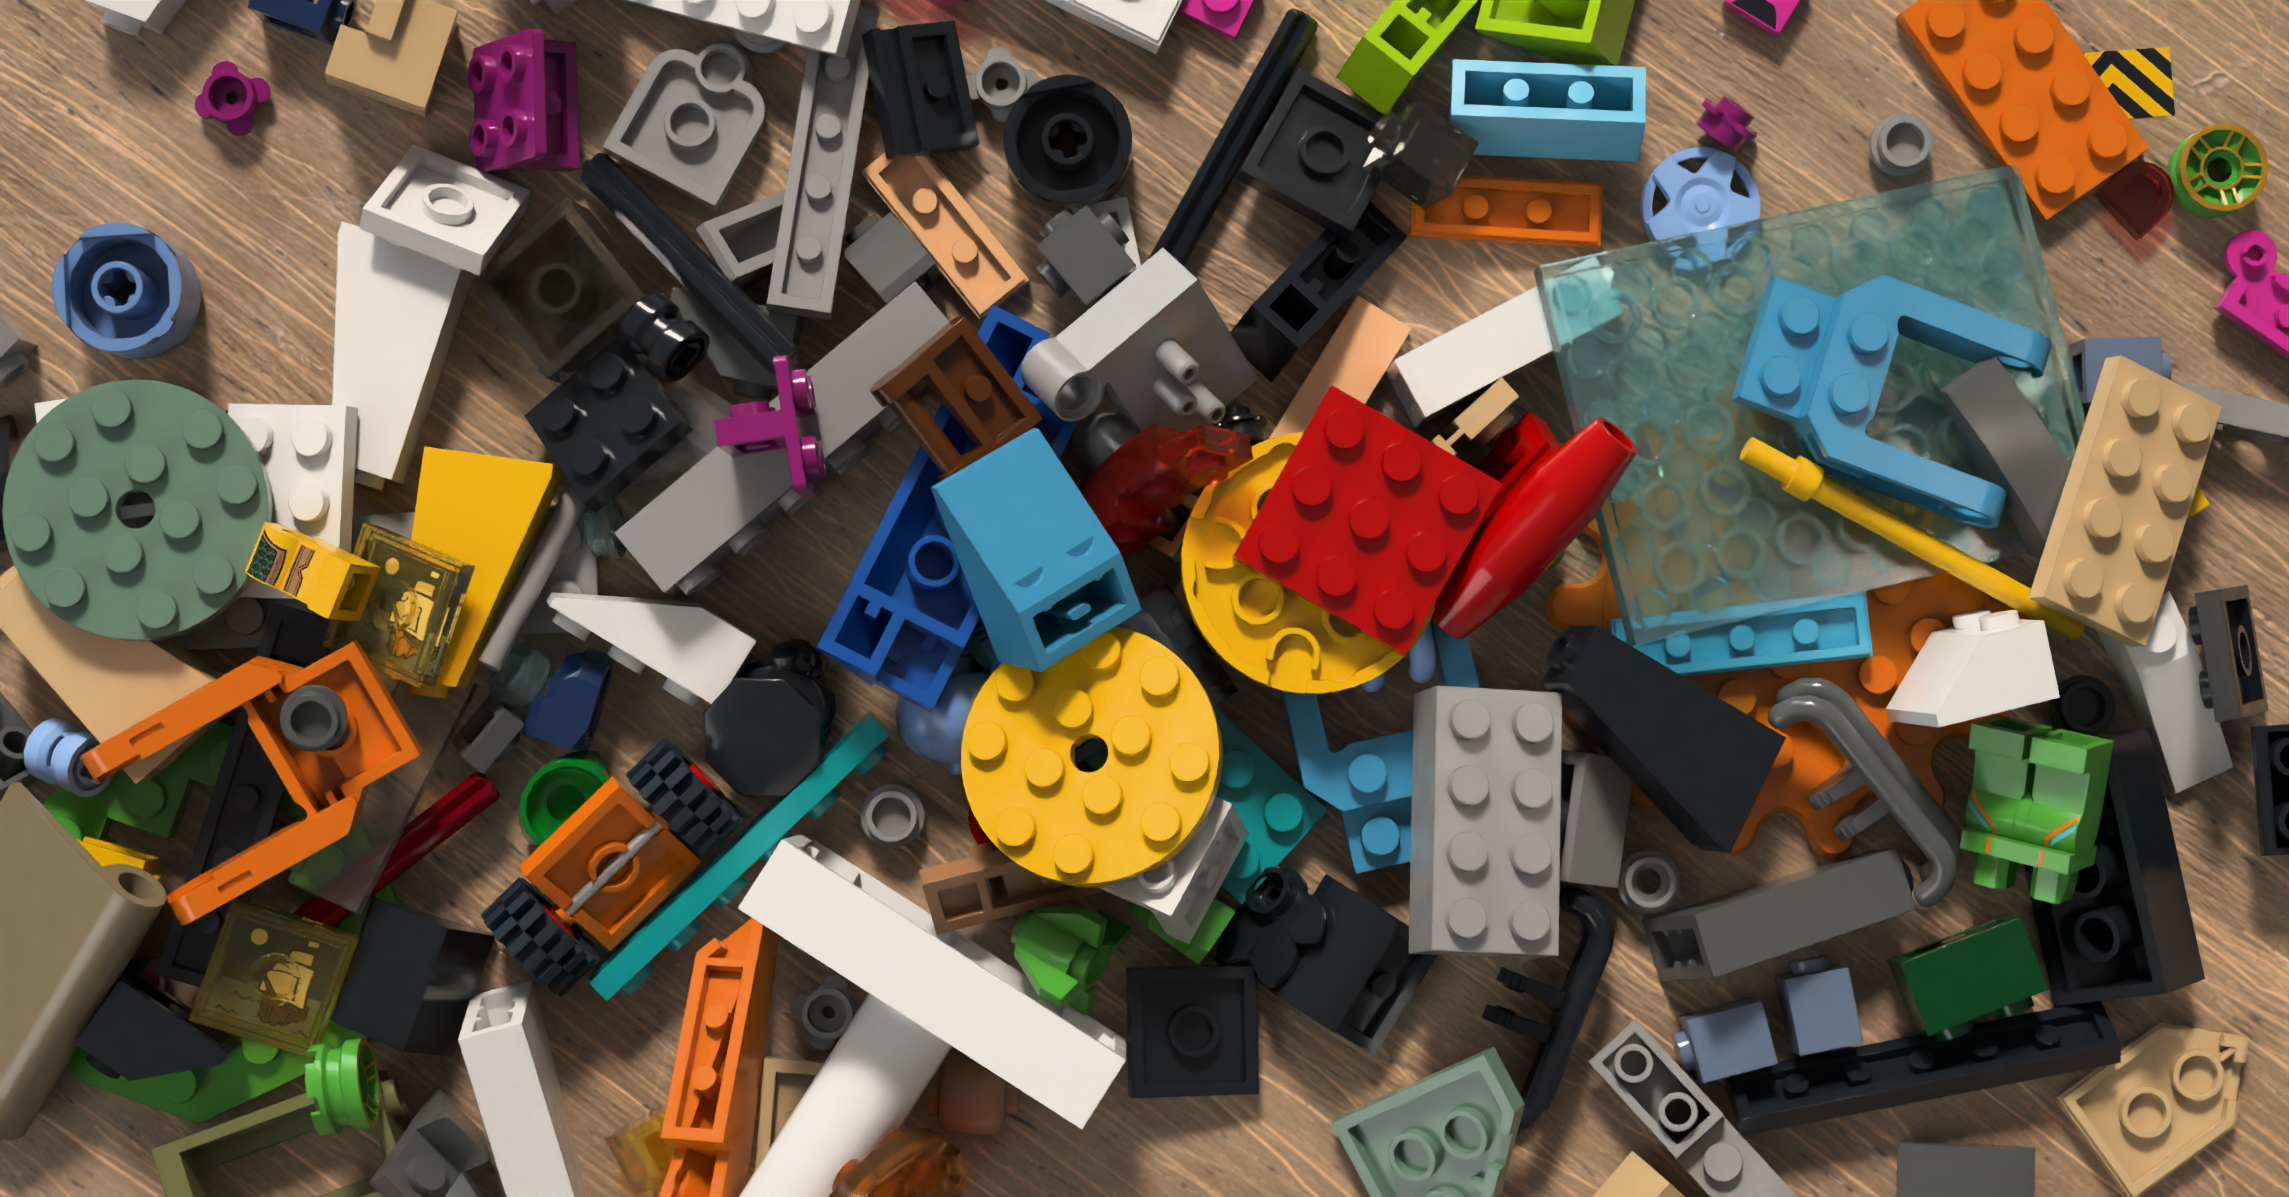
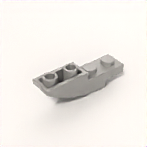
[1588,1019,1798,1197]

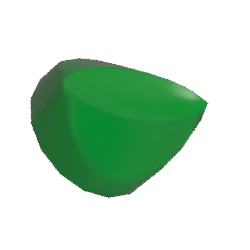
[518,750,610,847]

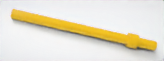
[1740,437,2086,641]

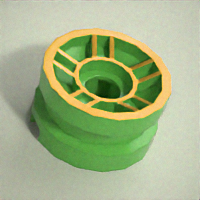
[2166,123,2269,219]
[305,1038,381,1136]

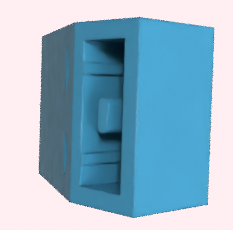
[930,428,1142,672]

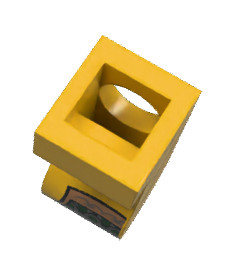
[245,522,381,622]

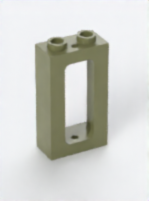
[151,1070,408,1197]

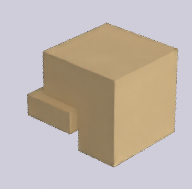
[324,0,458,117]

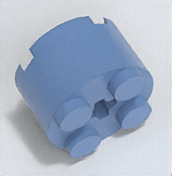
[52,223,201,359]

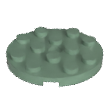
[2,379,273,642]

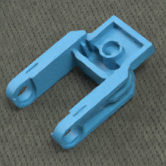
[1731,274,2052,528]
[1280,619,1480,874]

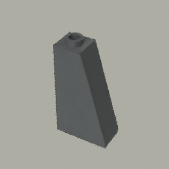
[1642,848,1916,981]

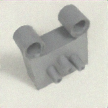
[1021,248,1258,495]

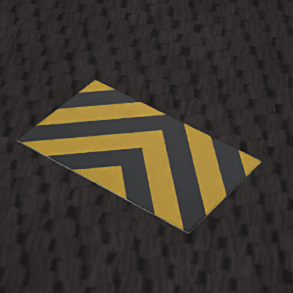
[2083,47,2175,119]

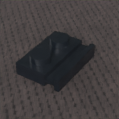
[862,21,980,160]

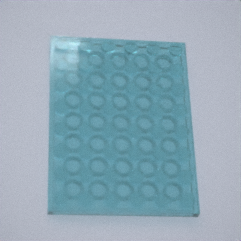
[1533,164,2086,647]

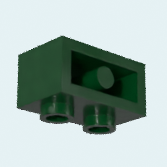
[1887,914,2049,1041]

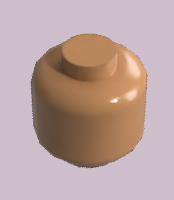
[928,1049,1020,1136]

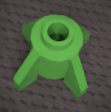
[1011,905,1131,1016]

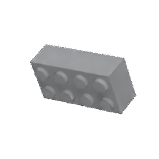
[1409,686,1562,959]

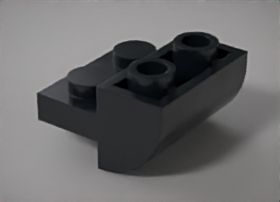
[1258,874,1438,1056]

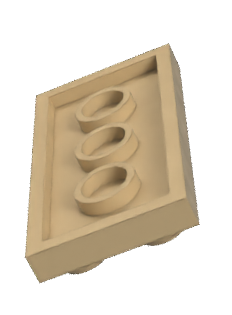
[2028,355,2222,647]

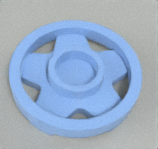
[1640,147,1761,267]

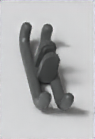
[1768,677,1963,907]

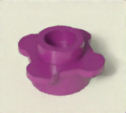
[195,61,271,136]
[1696,95,1758,152]

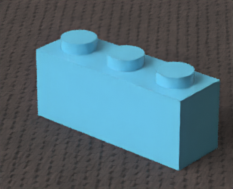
[1447,59,1646,162]

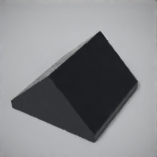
[329,897,495,1057]

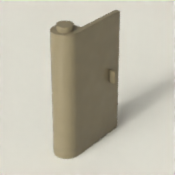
[0,782,167,1140]

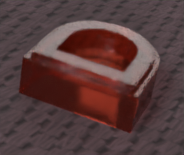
[2093,162,2174,240]

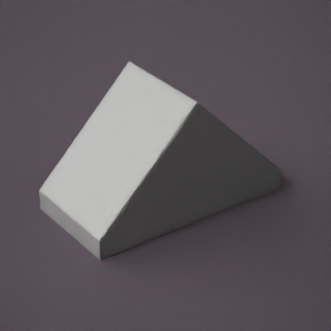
[696,190,785,292]

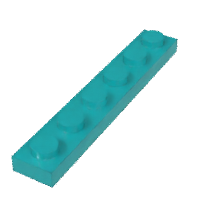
[589,711,890,1001]

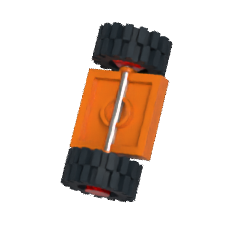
[481,738,744,997]

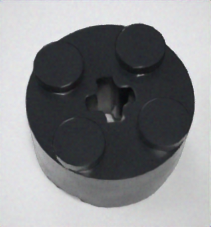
[1003,75,1132,213]

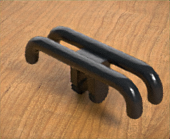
[1482,886,1615,1134]

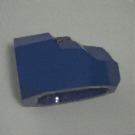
[522,648,614,752]

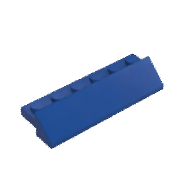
[816,304,1079,712]

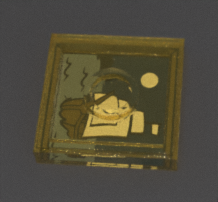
[323,523,475,690]
[189,896,359,1060]

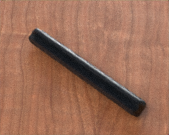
[1148,8,1318,266]
[581,153,799,376]

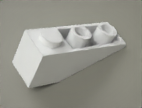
[546,592,756,707]

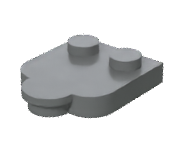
[602,41,766,212]

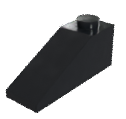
[1230,202,1407,382]

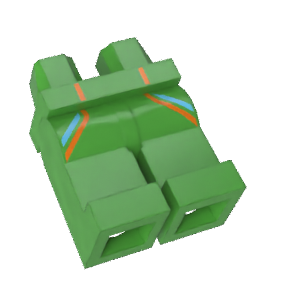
[1960,715,2114,904]

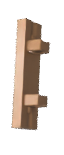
[919,842,1105,935]

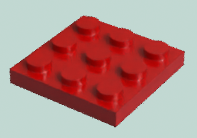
[1232,385,1503,656]

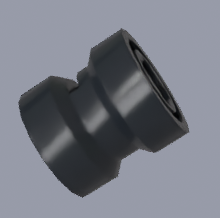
[618,292,710,383]

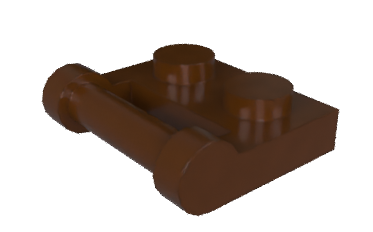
[869,316,1043,481]

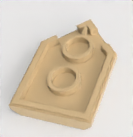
[2055,1022,2249,1197]

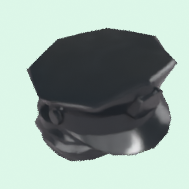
[703,639,836,797]

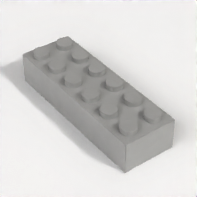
[614,281,949,599]

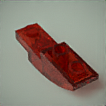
[1078,423,1253,557]

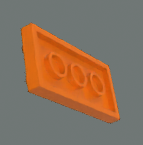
[1895,0,2150,224]

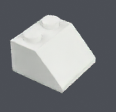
[1886,609,2060,728]

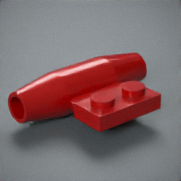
[1431,411,1638,640]

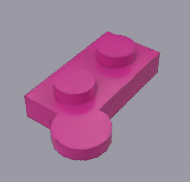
[2213,230,2289,360]

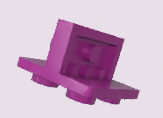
[468,28,580,174]
[714,355,827,499]

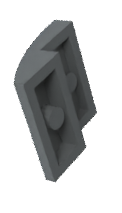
[1896,1141,2036,1197]

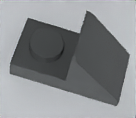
[369,1088,491,1197]

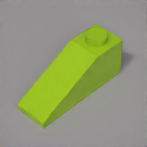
[1336,0,1480,116]

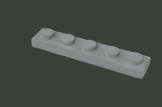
[767,8,879,320]

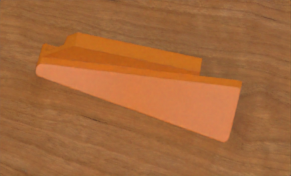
[659,918,780,1197]

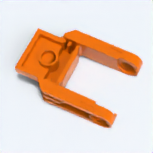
[80,639,423,926]

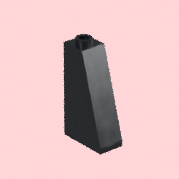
[1542,625,1786,853]

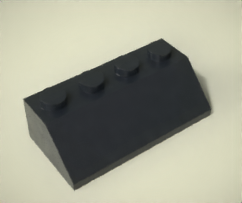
[2023,727,2205,1006]

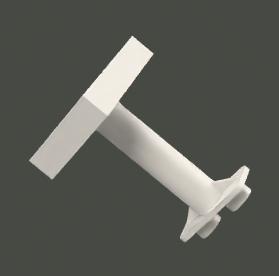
[738,833,1126,1197]

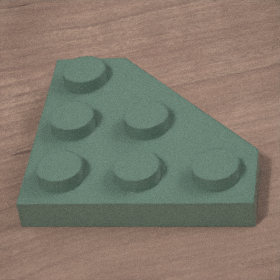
[1331,1046,1525,1197]

